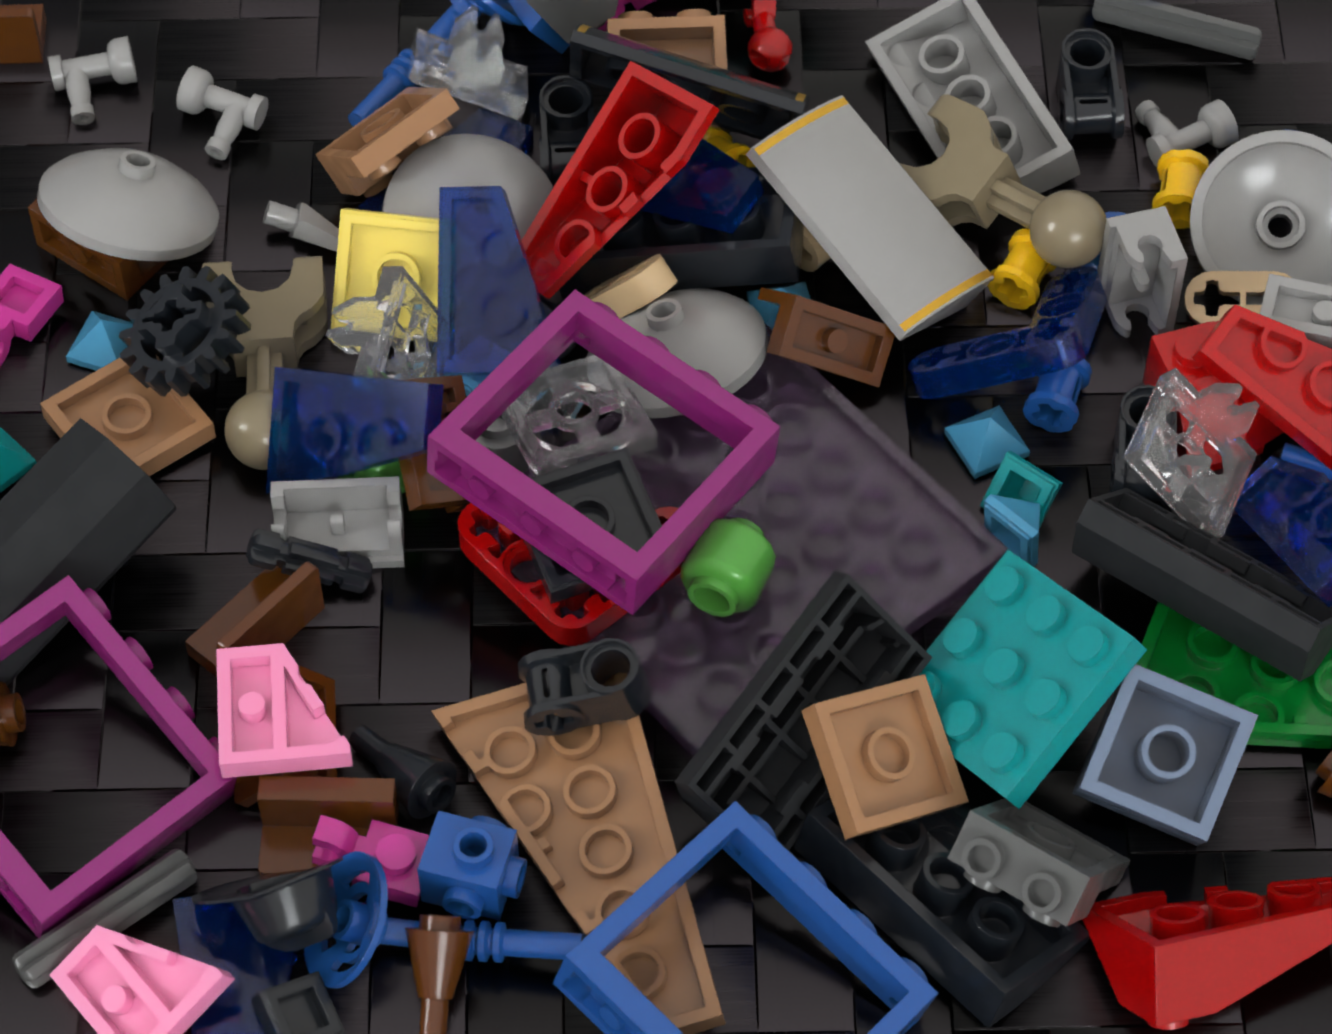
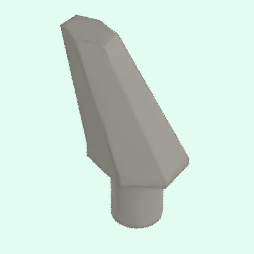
[263,200,339,252]

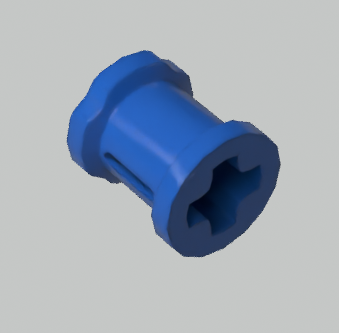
[1023,349,1092,433]

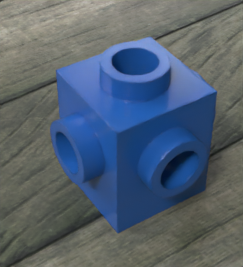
[417,811,527,921]

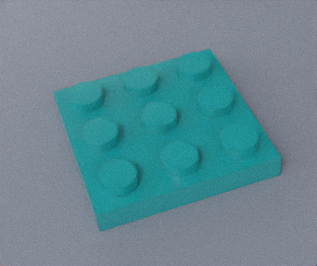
[920,549,1147,809]

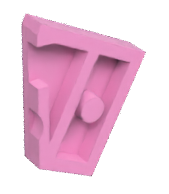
[216,643,353,778]
[50,925,235,1034]

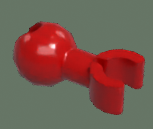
[743,0,793,73]

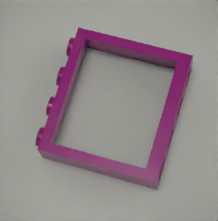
[427,289,781,615]
[0,575,237,938]

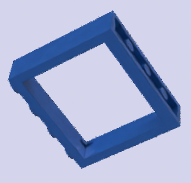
[553,801,938,1034]

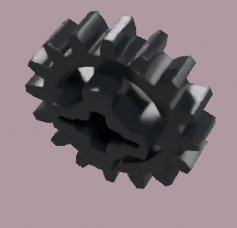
[119,266,251,397]

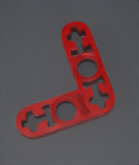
[458,503,682,646]

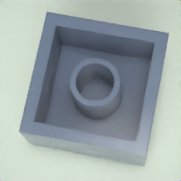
[1072,664,1258,846]

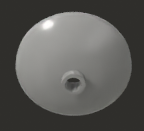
[1190,130,1332,305]
[382,134,553,306]
[37,148,219,261]
[585,288,769,418]

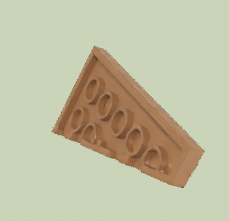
[431,673,726,1034]

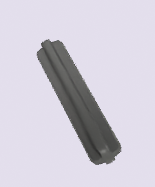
[1092,0,1262,60]
[12,848,198,989]

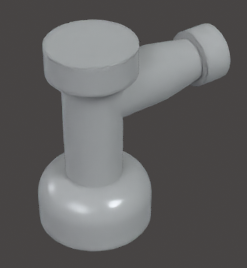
[48,36,137,125]
[176,65,269,160]
[1134,99,1239,167]

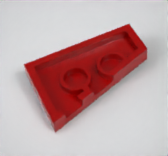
[1192,304,1332,471]

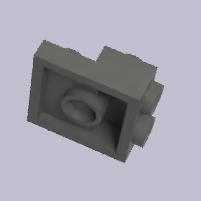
[947,798,1130,927]

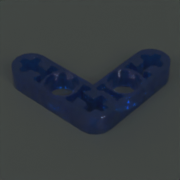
[908,266,1107,399]

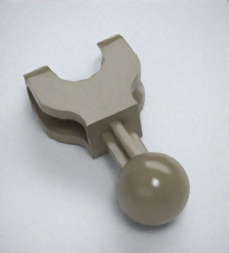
[899,94,1106,268]
[202,256,329,470]

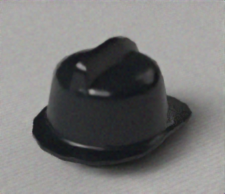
[191,857,343,952]

